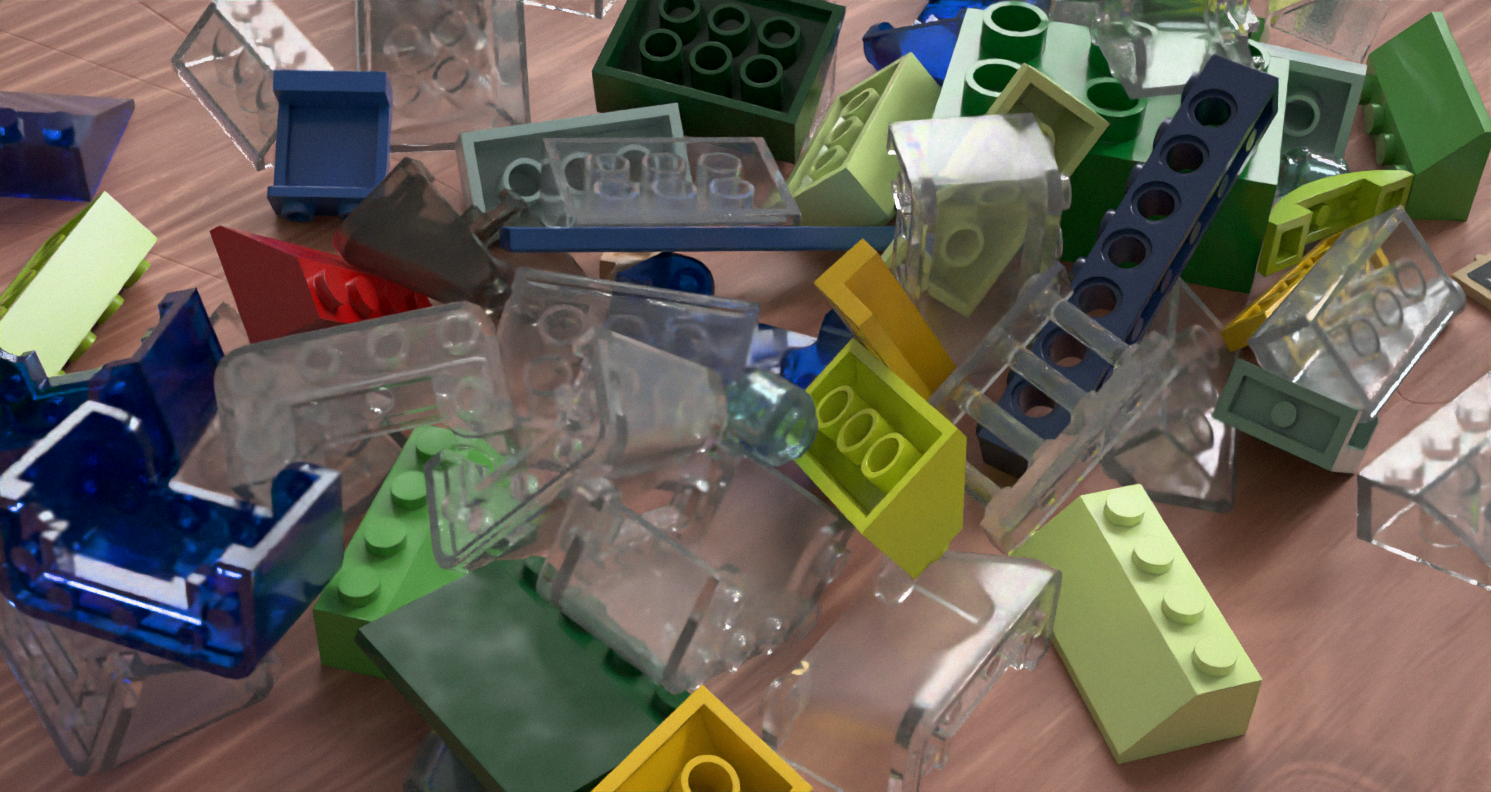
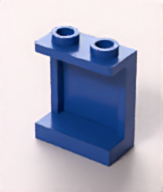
[267,69,393,223]

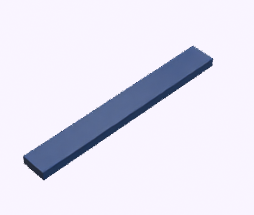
[500,226,903,253]

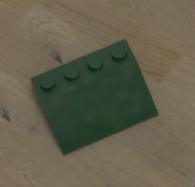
[592,0,846,165]
[353,555,691,792]

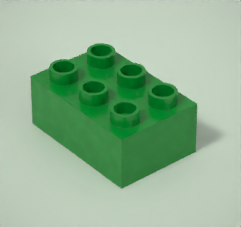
[921,1,1290,294]

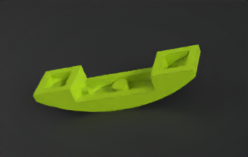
[1256,170,1414,277]

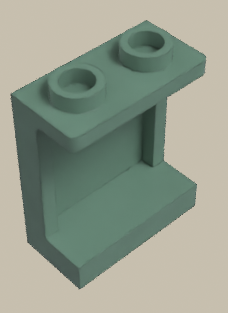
[1211,358,1380,474]

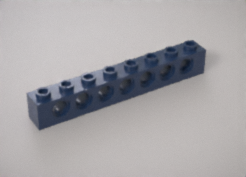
[976,54,1279,494]

